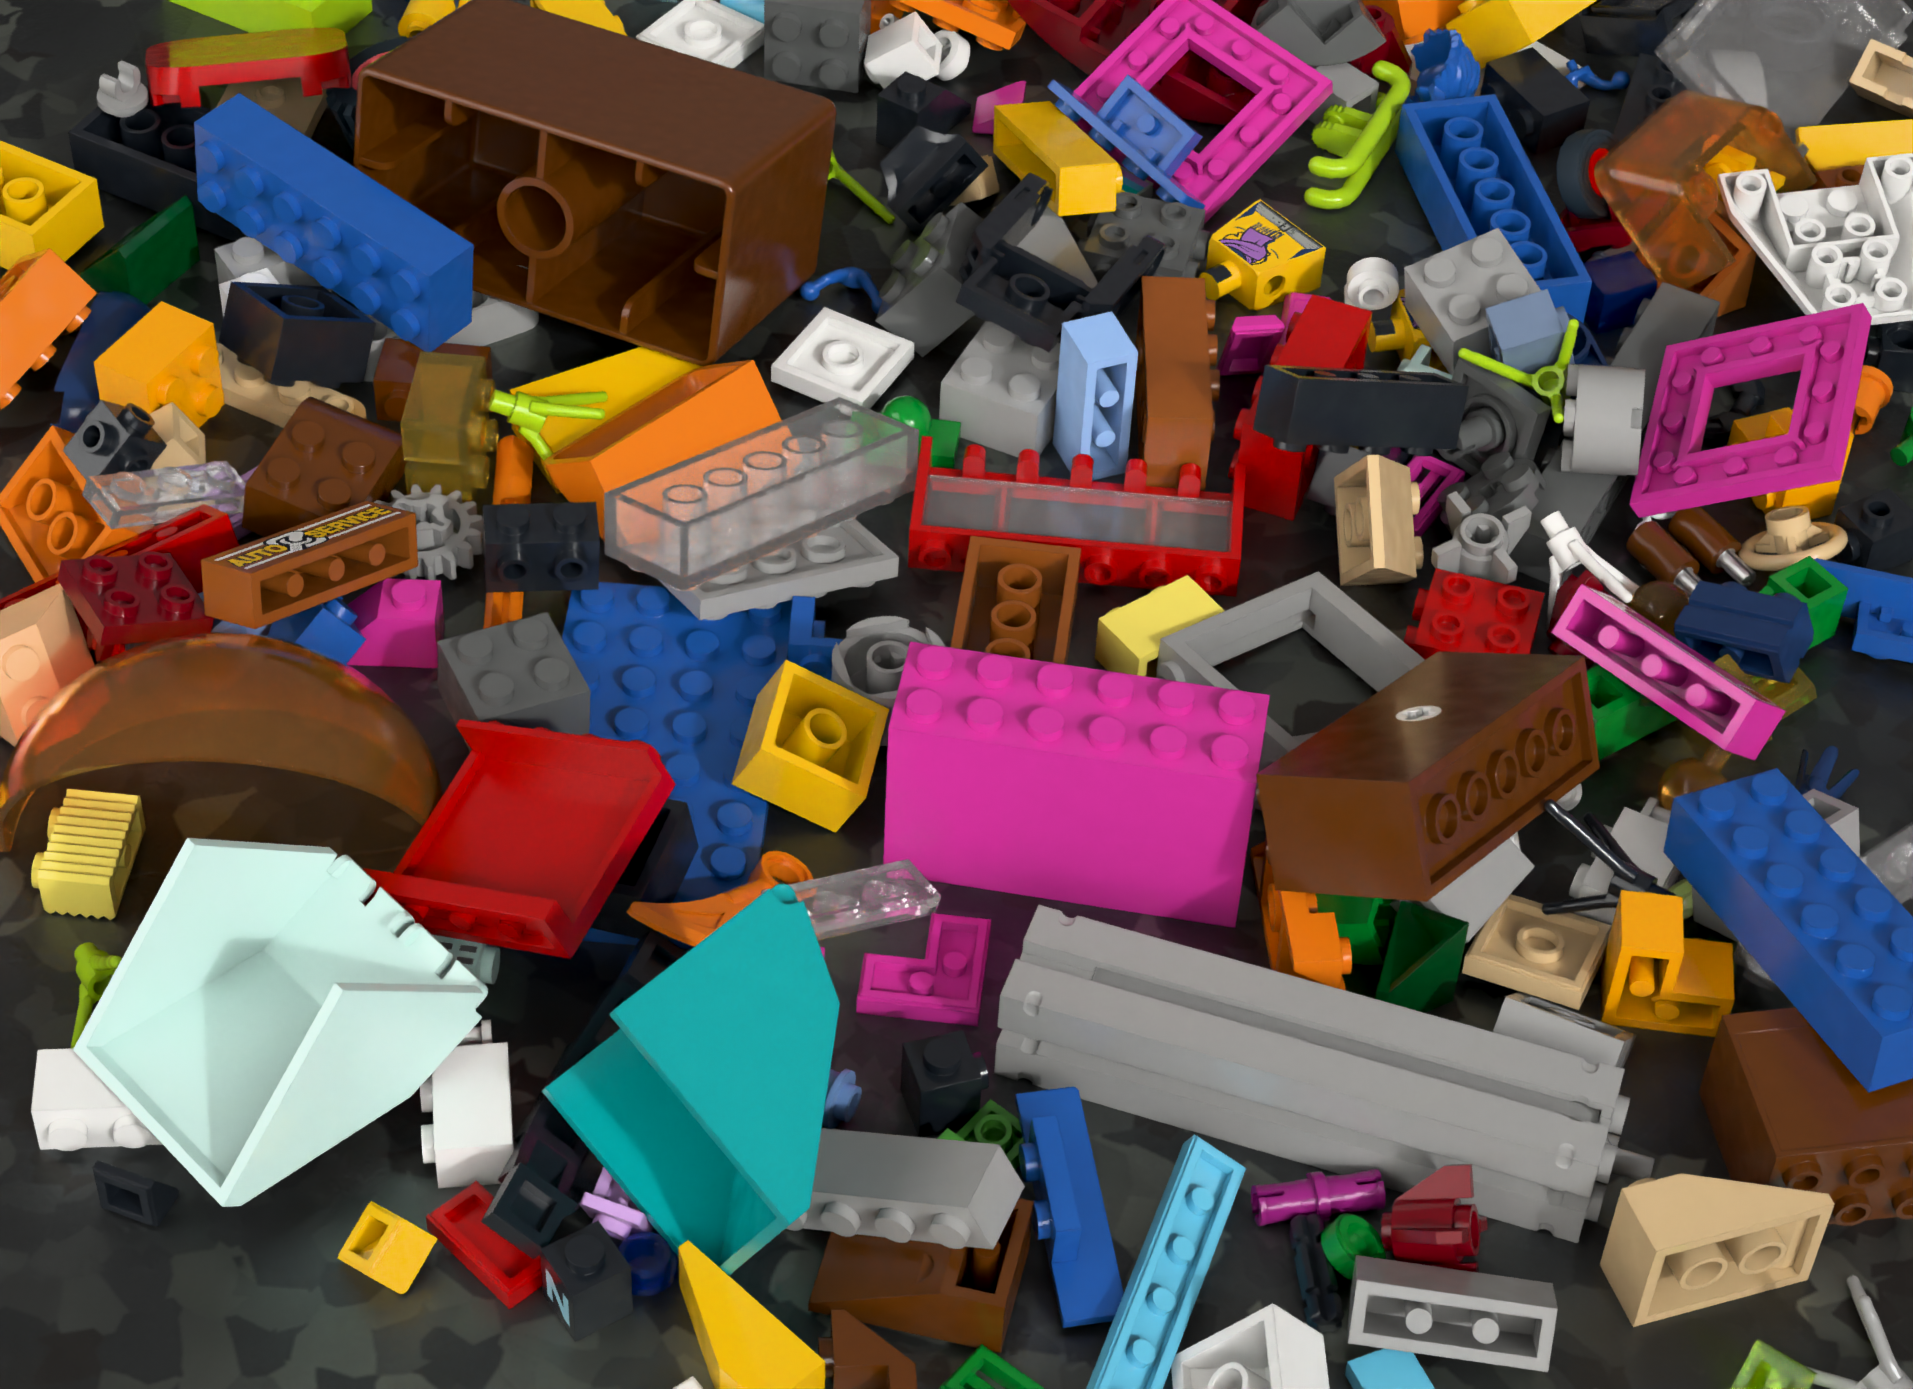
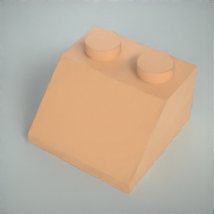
[0,583,102,751]

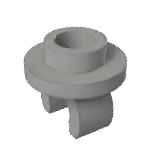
[97,60,149,118]

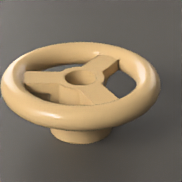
[1738,505,1848,571]

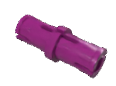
[1251,1168,1386,1226]

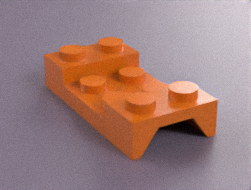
[1250,837,1352,991]

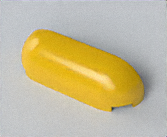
[1795,119,1913,173]

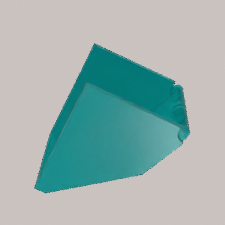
[542,884,840,1275]

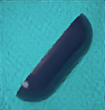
[50,291,151,433]

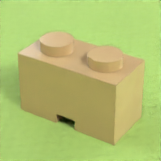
[1849,39,1913,119]

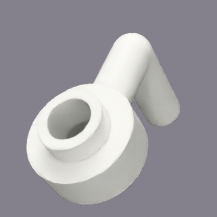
[879,13,970,81]
[1344,257,1399,311]

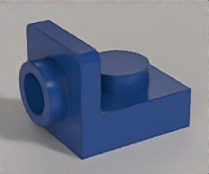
[788,596,843,681]

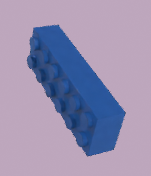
[194,93,474,354]
[1395,94,1592,323]
[1663,768,1913,1093]

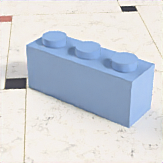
[1053,311,1138,481]

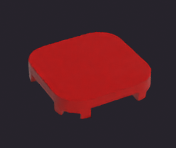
[145,28,352,108]

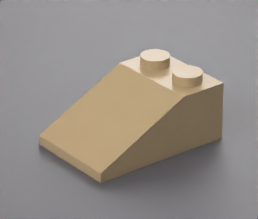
[1334,455,1424,586]
[1600,1173,1835,1327]

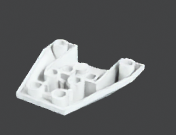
[1717,153,1913,325]

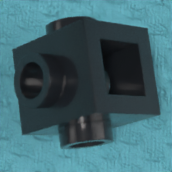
[63,400,167,495]

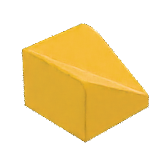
[337,1201,438,1294]

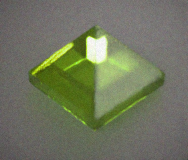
[1731,1339,1818,1389]

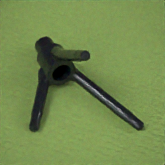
[1542,799,1676,915]

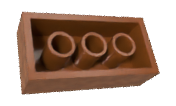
[1135,276,1220,491]
[950,536,1081,665]

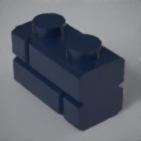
[1674,580,1814,684]

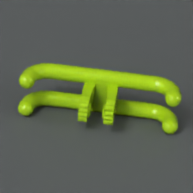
[1304,60,1411,210]

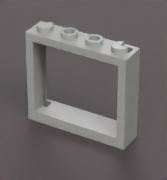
[1156,571,1425,772]

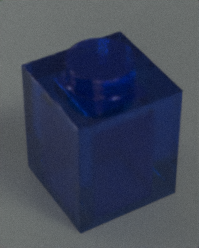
[1583,251,1658,334]

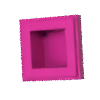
[972,81,1026,135]

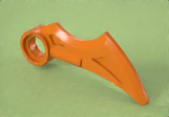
[626,850,814,947]

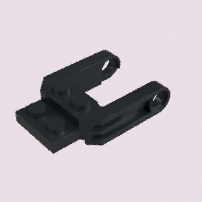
[956,172,1167,352]

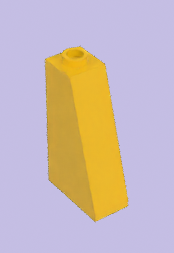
[509,346,702,494]

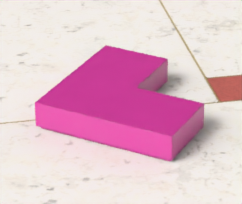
[856,913,991,1026]

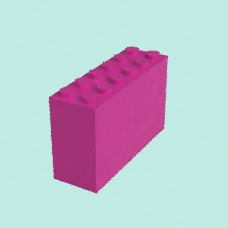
[883,642,1270,928]

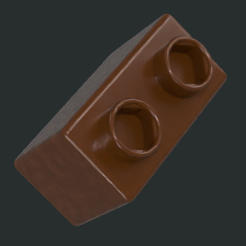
[353,0,837,366]

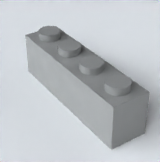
[786,1128,1025,1250]

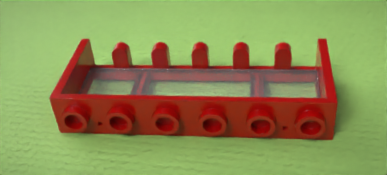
[908,436,1246,597]

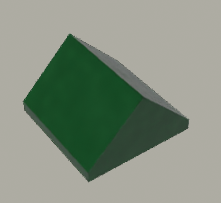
[78,195,200,305]

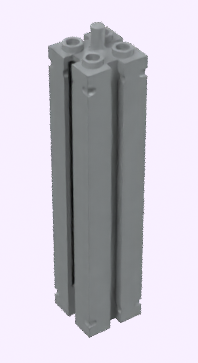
[994,905,1655,1243]

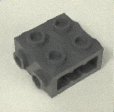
[1078,192,1211,302]

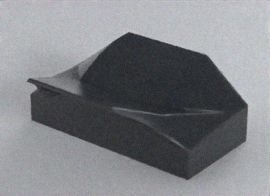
[880,126,989,236]

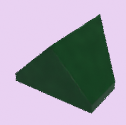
[1375,901,1469,1013]

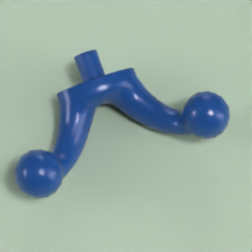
[1565,59,1631,91]
[800,266,882,314]

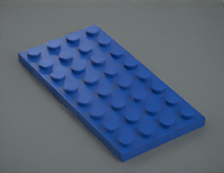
[562,582,792,949]

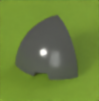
[1251,0,1387,66]

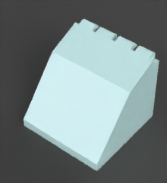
[73,838,488,1207]

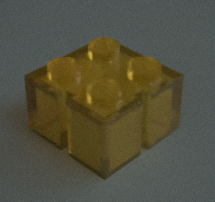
[400,351,498,503]

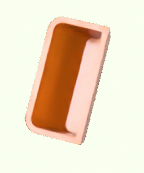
[543,360,798,565]

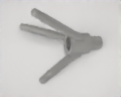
[1761,1275,1913,1389]

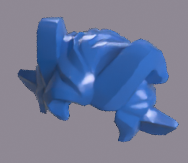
[1405,28,1481,104]

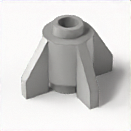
[1431,491,1532,584]

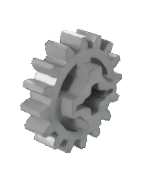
[374,484,483,580]

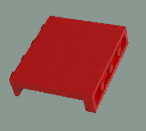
[363,719,676,959]

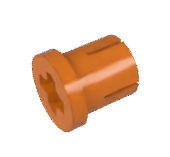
[1850,365,1893,435]

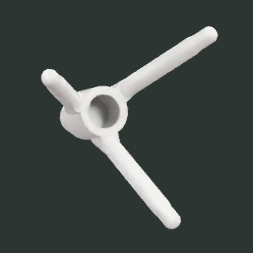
[1540,511,1661,630]

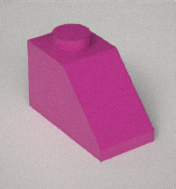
[346,578,445,668]

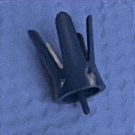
[1795,746,1860,799]

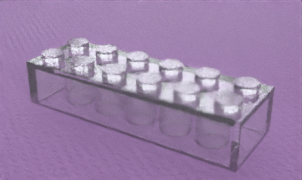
[604,397,919,591]

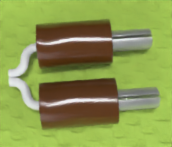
[1626,506,1756,596]

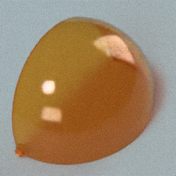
[0,632,443,852]

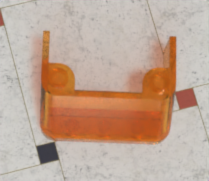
[1594,90,1818,289]

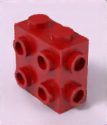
[1404,568,1545,660]

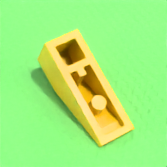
[678,1240,825,1389]

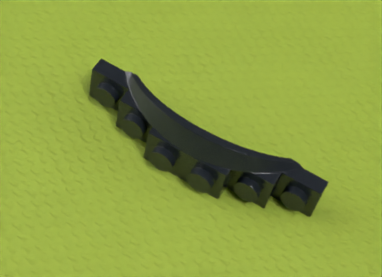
[481,928,686,1259]

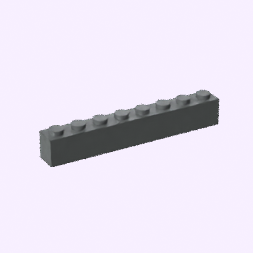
[1509,282,1720,584]

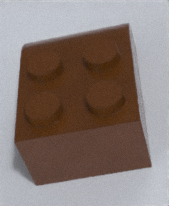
[242,397,414,537]

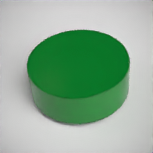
[1321,1214,1386,1280]

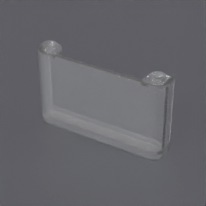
[1654,0,1913,182]

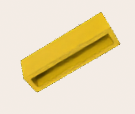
[993,101,1123,216]

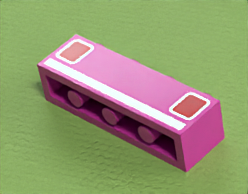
[1551,584,1786,761]

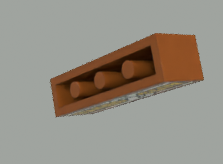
[201,501,418,629]

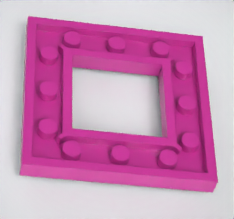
[1061,0,1333,224]
[1629,303,1872,518]

